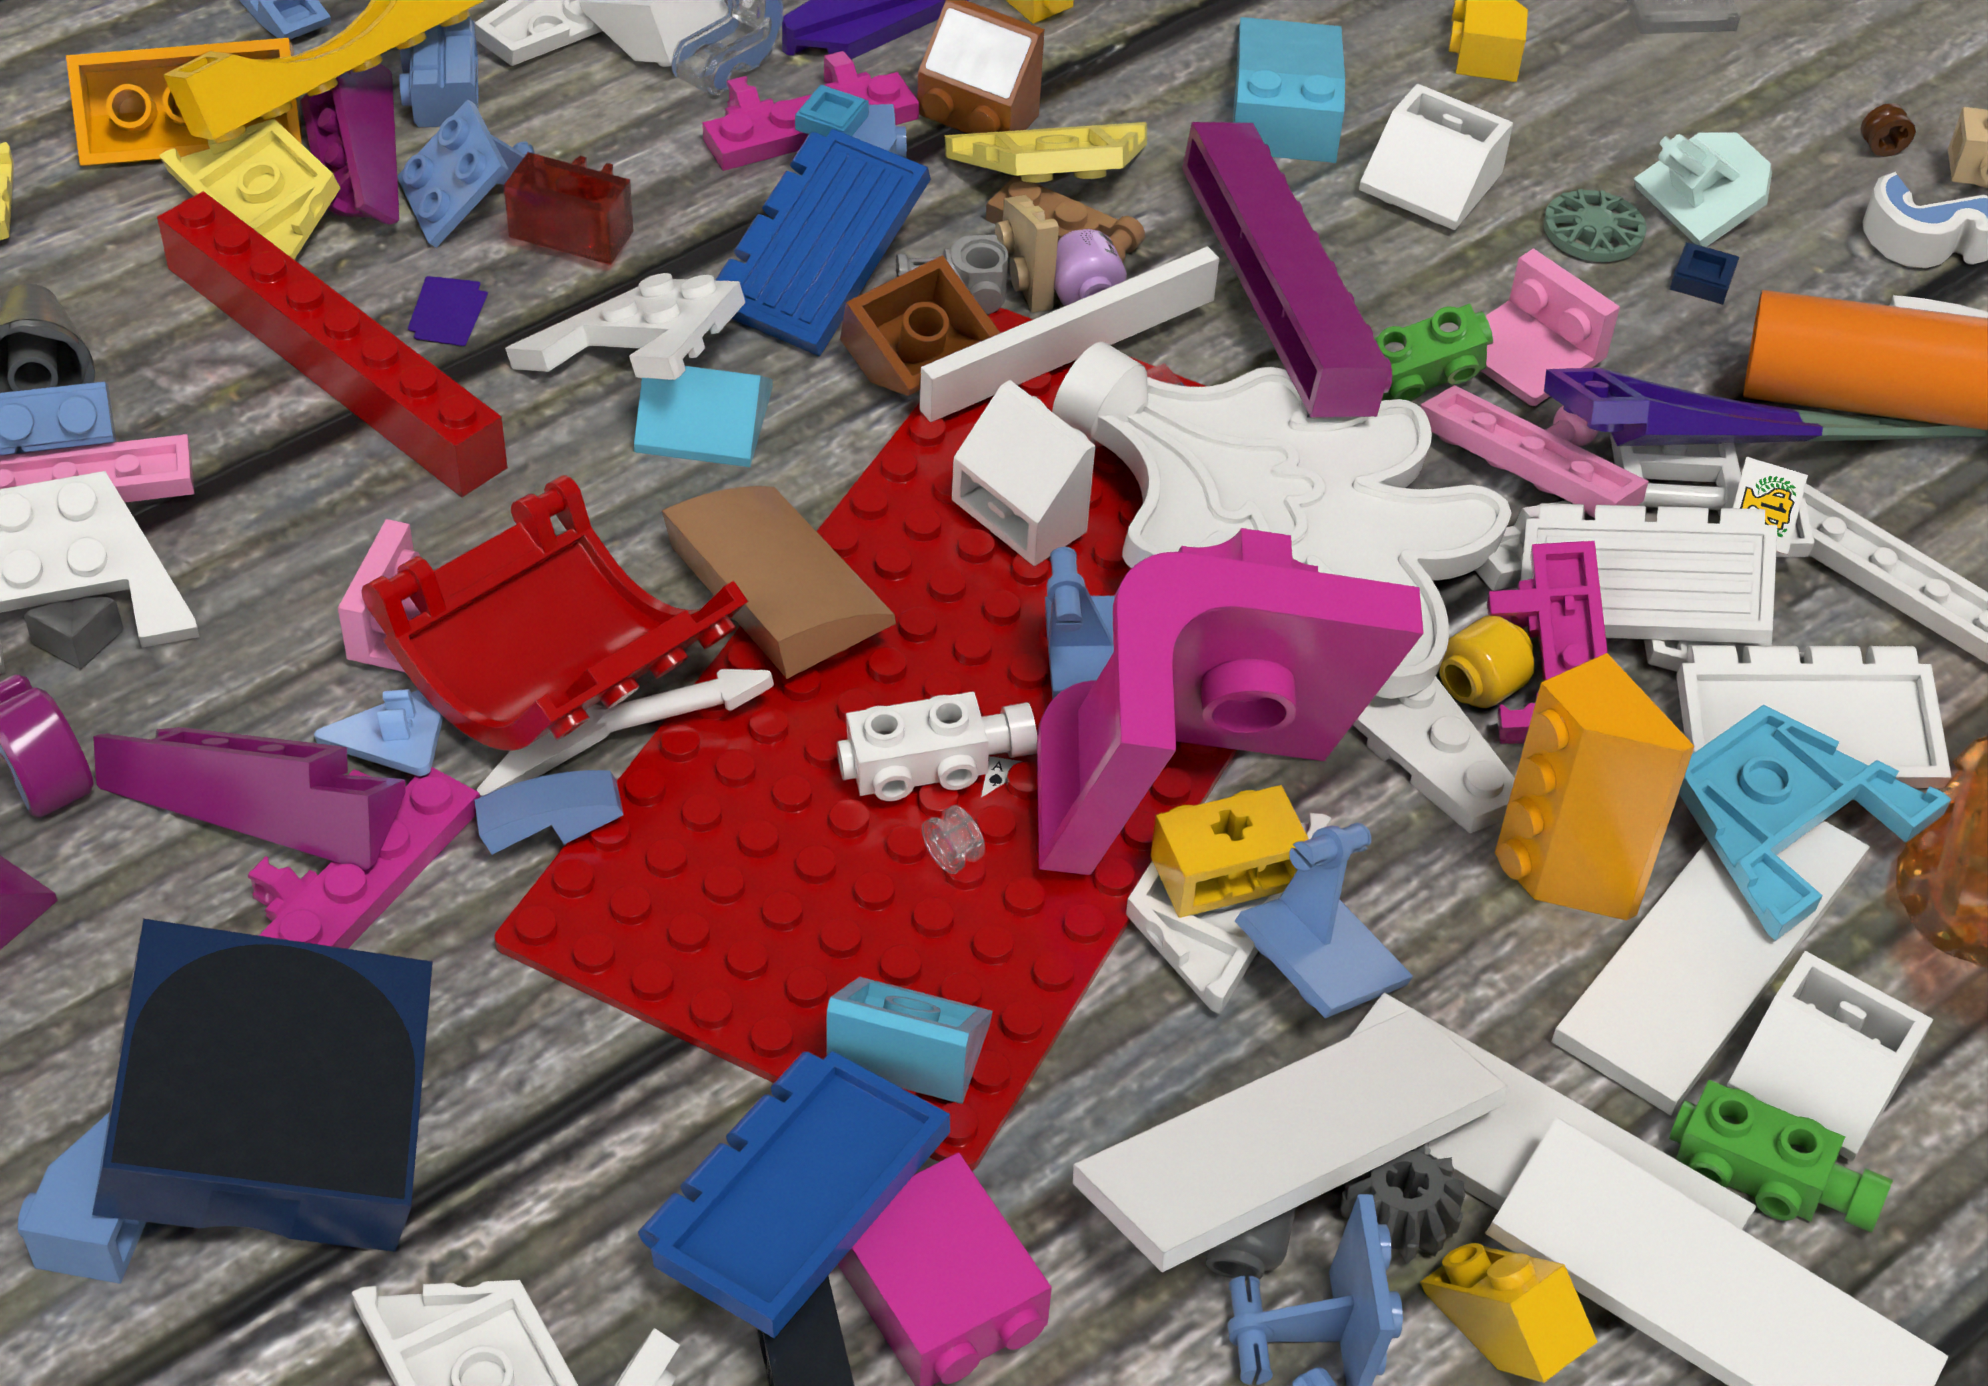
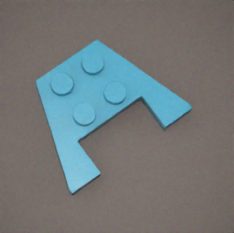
[1679,704,1951,941]

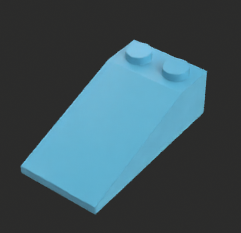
[1233,17,1345,163]

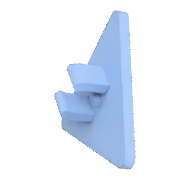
[314,689,443,776]

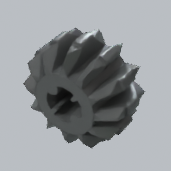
[1340,1143,1465,1265]

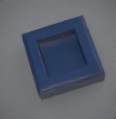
[1670,242,1739,305]

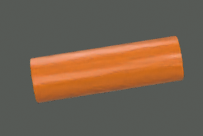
[1744,290,1988,430]

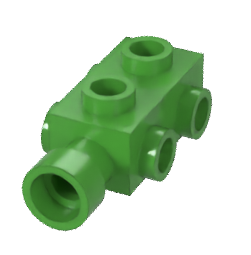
[1374,304,1493,401]
[1669,1080,1893,1233]

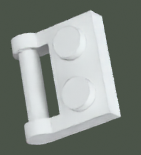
[1610,434,1741,516]

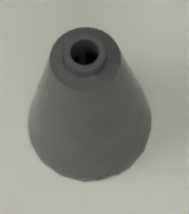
[0,284,95,393]

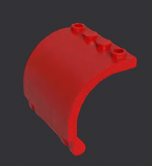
[361,475,749,751]

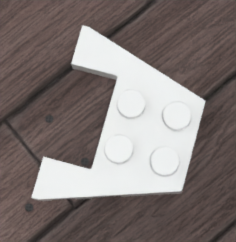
[505,273,746,380]
[0,471,199,674]

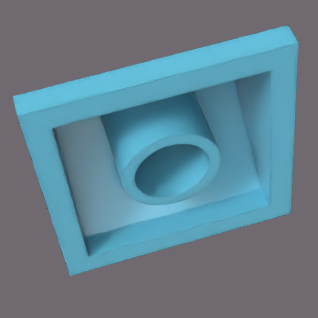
[634,366,773,467]
[827,977,993,1104]

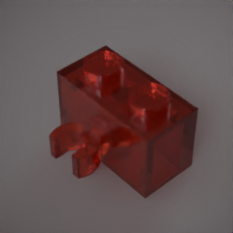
[504,152,634,265]

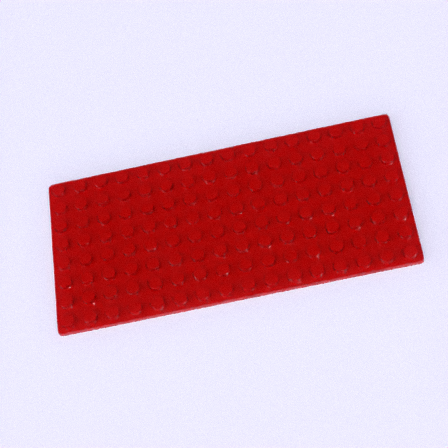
[495,308,1237,1171]

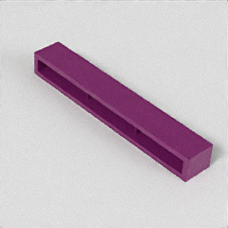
[1182,122,1392,417]

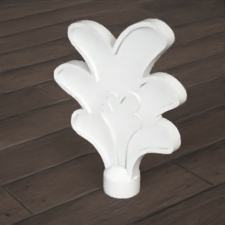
[1052,341,1511,699]

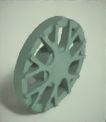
[1543,189,1647,262]

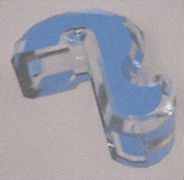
[671,0,783,96]

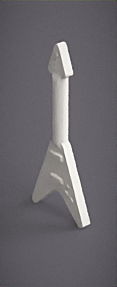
[477,669,774,797]

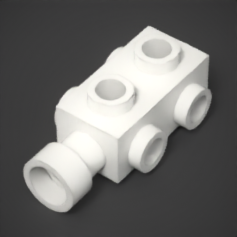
[837,692,1037,801]

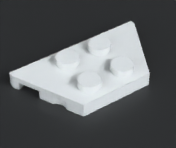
[1126,813,1331,1014]
[352,1280,578,1386]

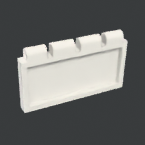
[1521,503,1777,644]
[1676,645,1951,788]

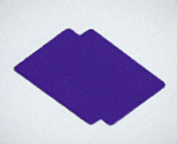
[408,276,488,346]

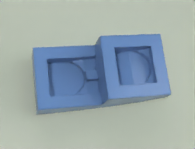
[240,0,331,39]
[474,770,624,855]

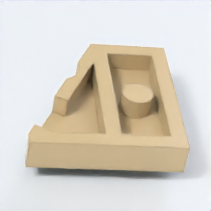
[995,195,1059,313]

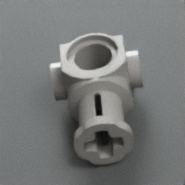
[896,235,1008,315]

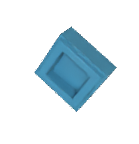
[795,85,869,137]

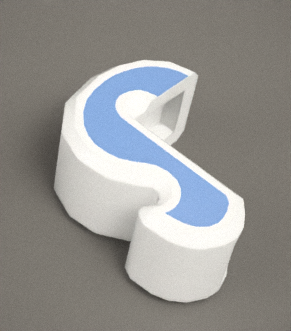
[1862,172,1988,268]

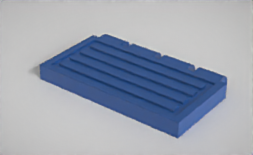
[716,128,931,357]
[638,1051,951,1338]

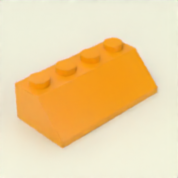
[66,38,302,167]
[1494,653,1695,921]

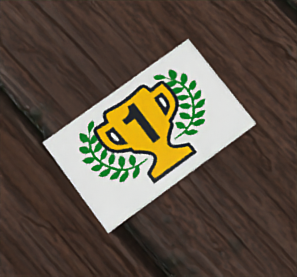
[1733,457,1808,555]

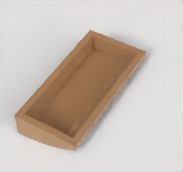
[662,486,896,679]

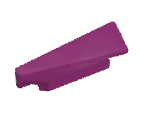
[300,64,399,225]
[93,727,406,870]

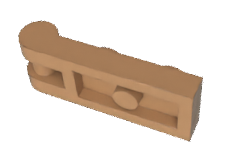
[986,176,1145,263]

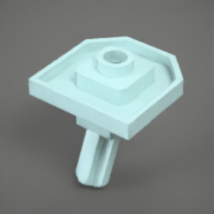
[1634,132,1772,247]

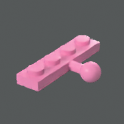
[1420,385,1649,518]
[0,434,194,502]

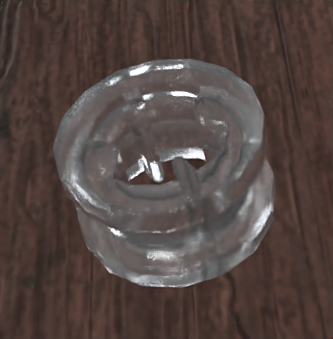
[922,805,985,874]

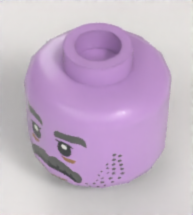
[1054,229,1127,306]

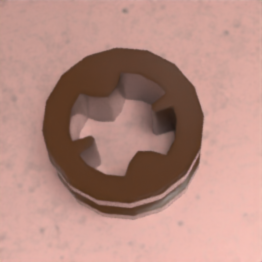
[1860,103,1916,157]

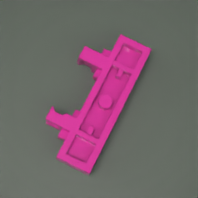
[702,51,919,171]
[1487,541,1608,744]
[248,767,480,949]

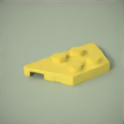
[159,119,340,259]
[945,122,1147,183]

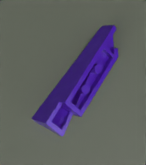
[782,0,969,59]

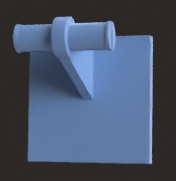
[397,99,557,248]
[1045,547,1115,699]
[1235,822,1413,1018]
[1228,1194,1403,1386]

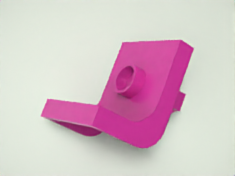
[1037,528,1424,875]

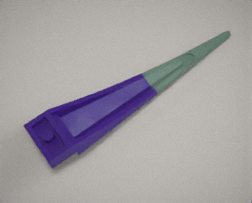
[1544,368,1988,446]

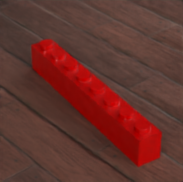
[157,191,508,497]

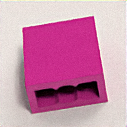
[838,1153,1052,1386]

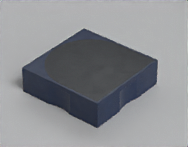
[92,918,433,1252]

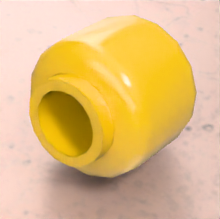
[1440,615,1534,708]

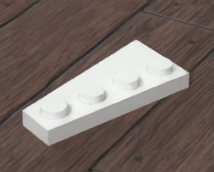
[475,0,603,66]
[1353,676,1515,833]

